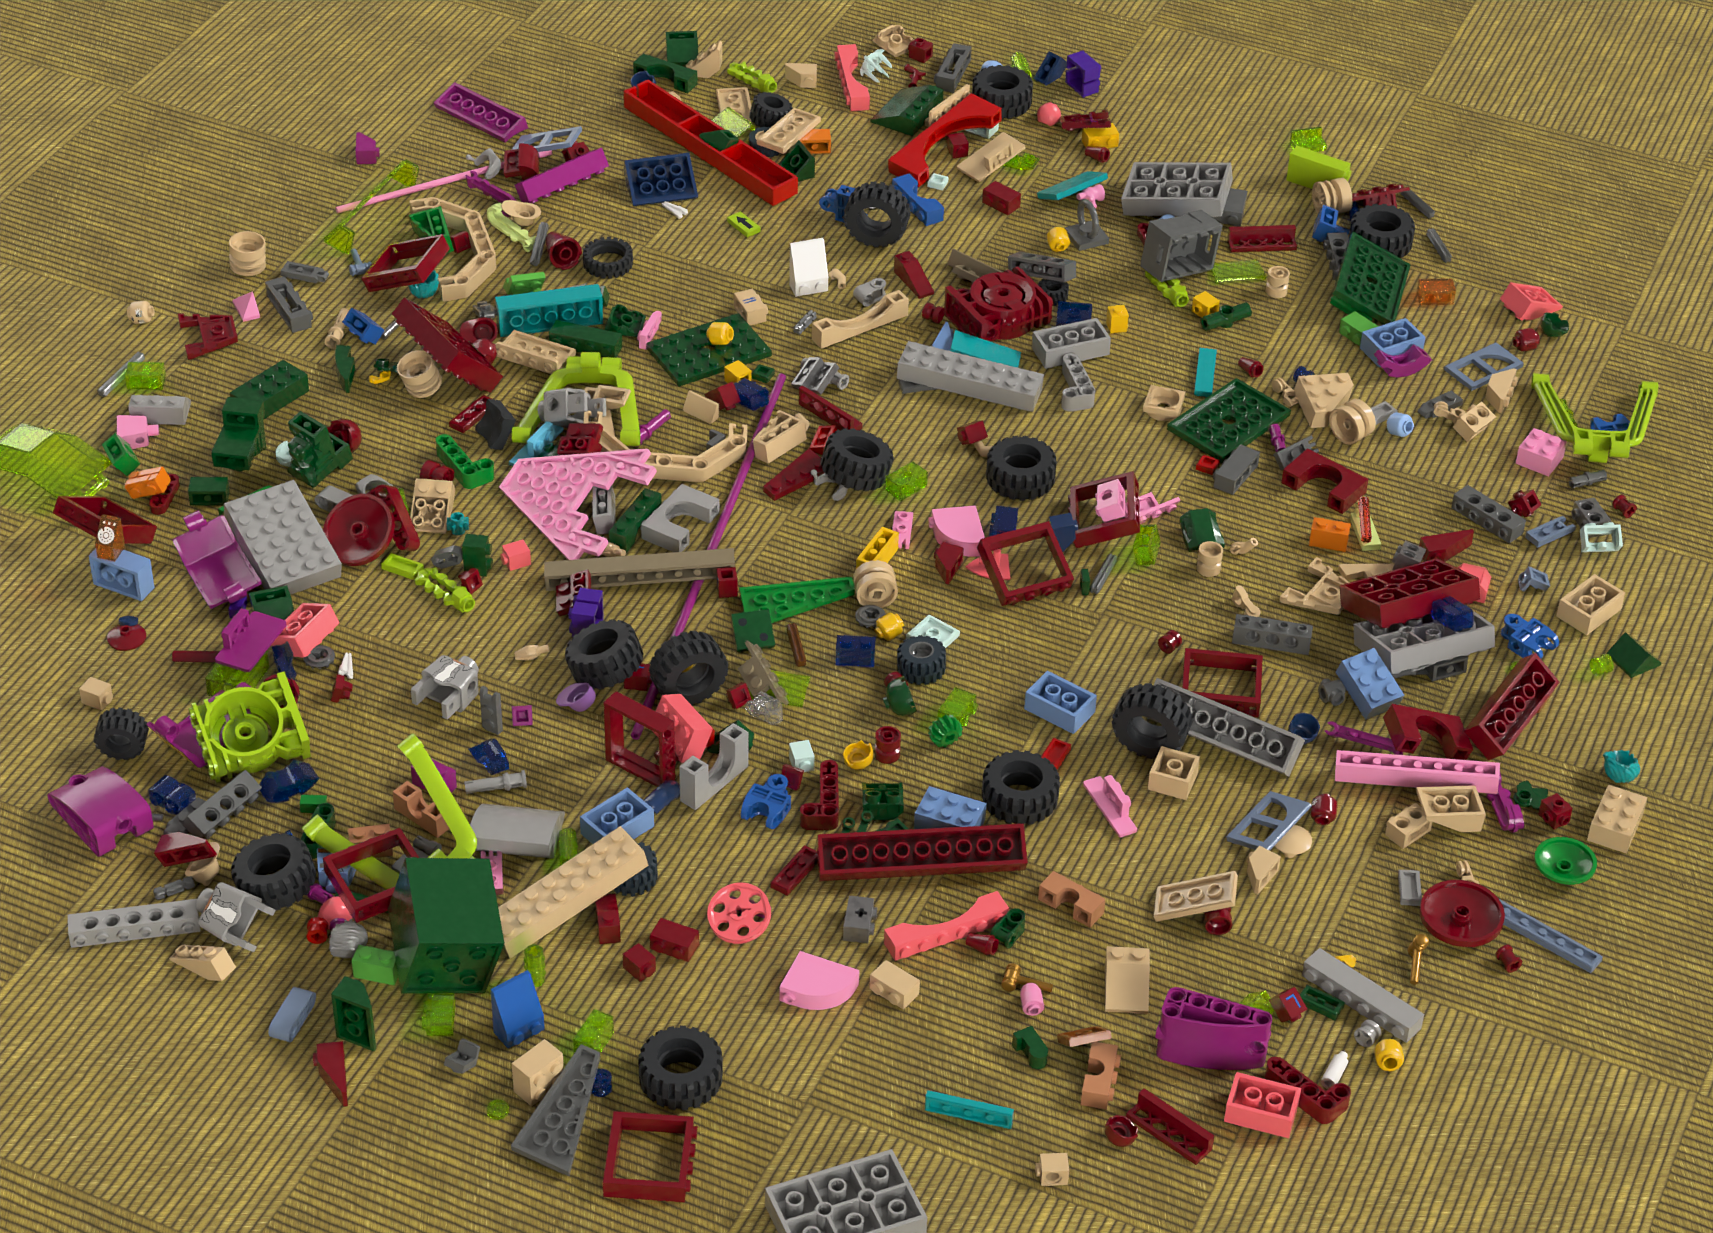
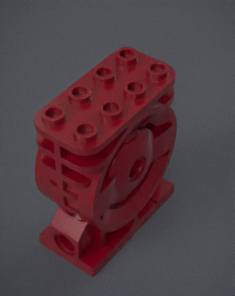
[944,267,1053,342]

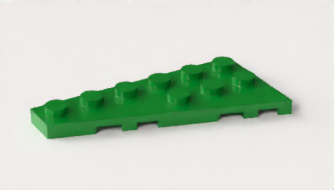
[739,577,855,623]

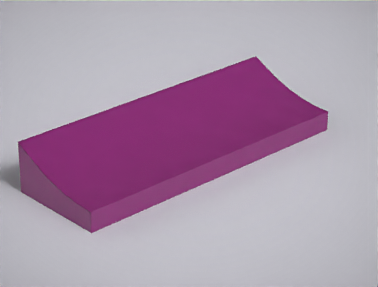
[434,82,528,143]

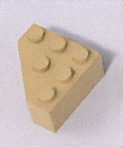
[1294,373,1354,428]

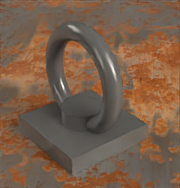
[1064,199,1109,251]

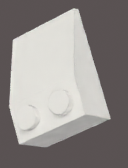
[789,238,828,297]

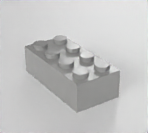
[1032,318,1111,369]

